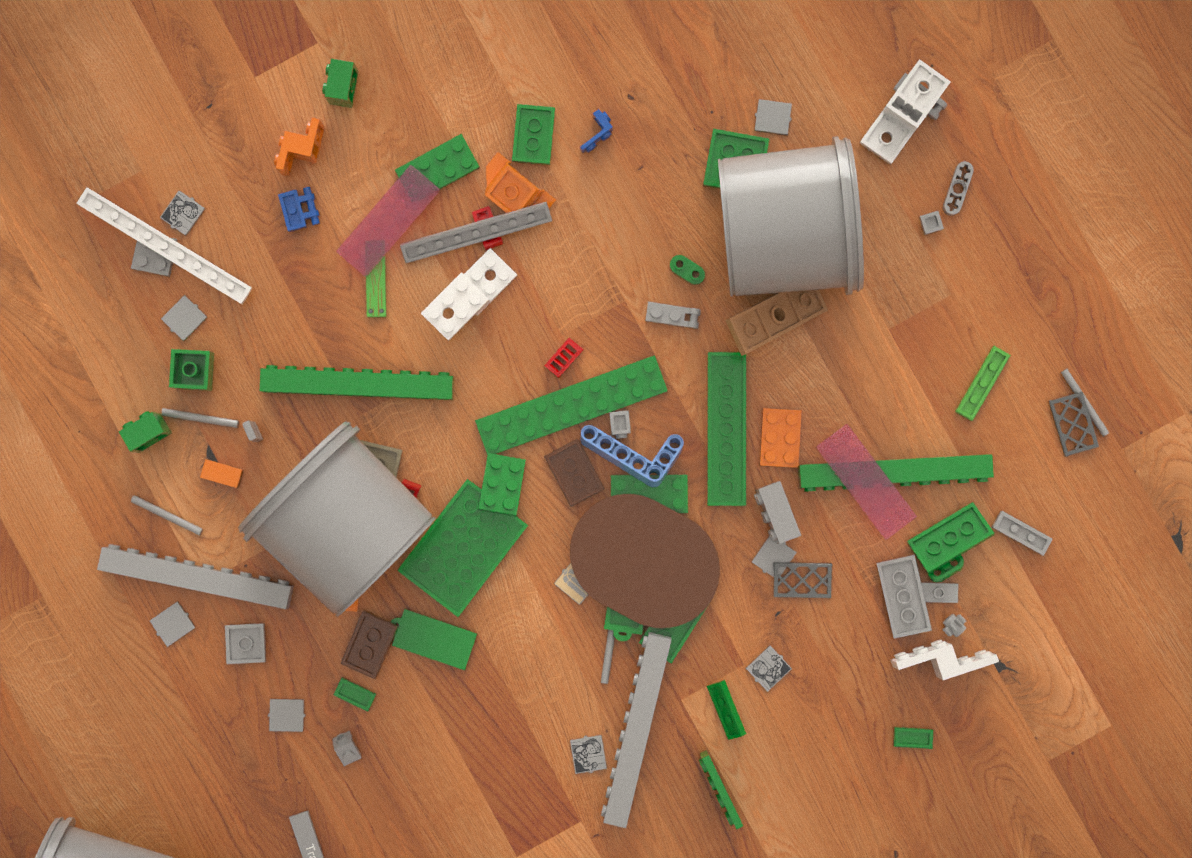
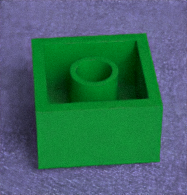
[322,59,359,108]
[169,349,214,391]
[119,411,172,453]

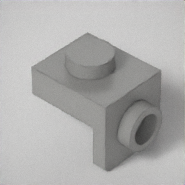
[609,410,631,439]
[332,731,362,766]

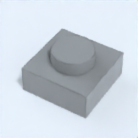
[919,211,944,235]

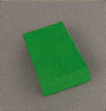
[333,677,377,712]
[893,727,934,749]

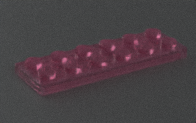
[336,165,440,277]
[816,424,917,540]

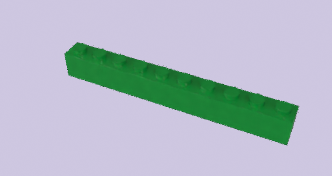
[259,365,454,400]
[798,454,994,492]

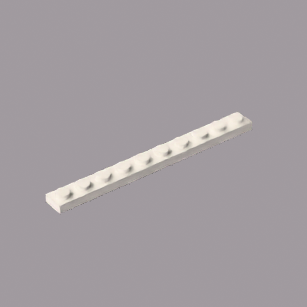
[76,188,252,305]

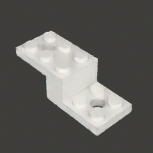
[860,59,951,165]
[421,248,517,341]
[890,640,999,680]

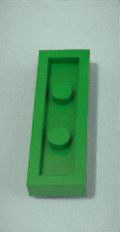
[707,680,746,740]

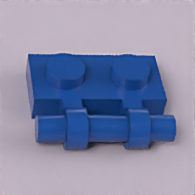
[278,187,320,232]

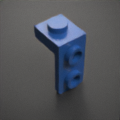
[580,109,613,153]

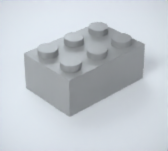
[754,481,801,544]

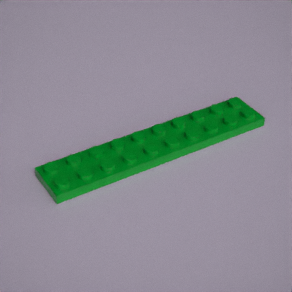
[475,355,668,455]

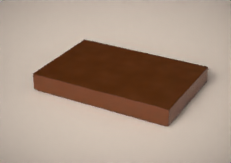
[544,438,604,507]
[340,610,399,679]

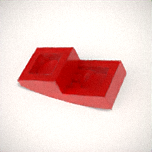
[472,206,503,250]

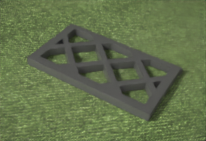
[1049,392,1099,457]
[773,562,832,598]

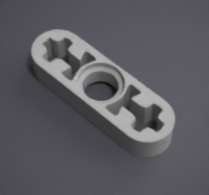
[943,161,974,216]

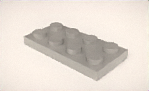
[876,555,932,638]

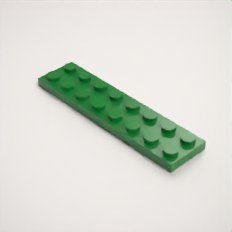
[707,352,746,506]

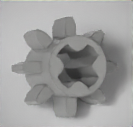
[942,614,966,637]

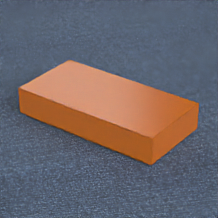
[200,459,243,488]

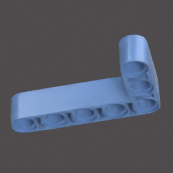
[580,425,684,487]

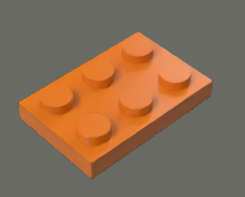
[759,408,802,468]

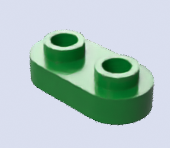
[670,255,705,285]
[928,555,964,582]

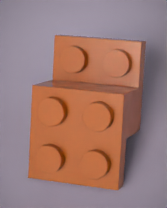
[274,118,325,177]

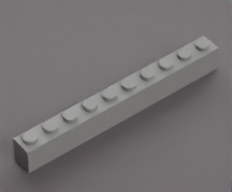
[97,544,294,609]
[601,632,672,828]

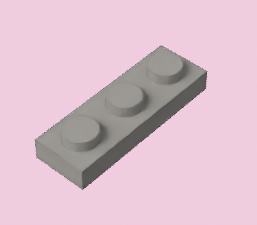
[991,511,1052,556]

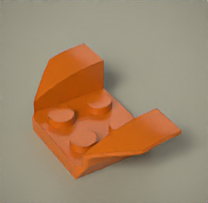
[485,152,556,213]

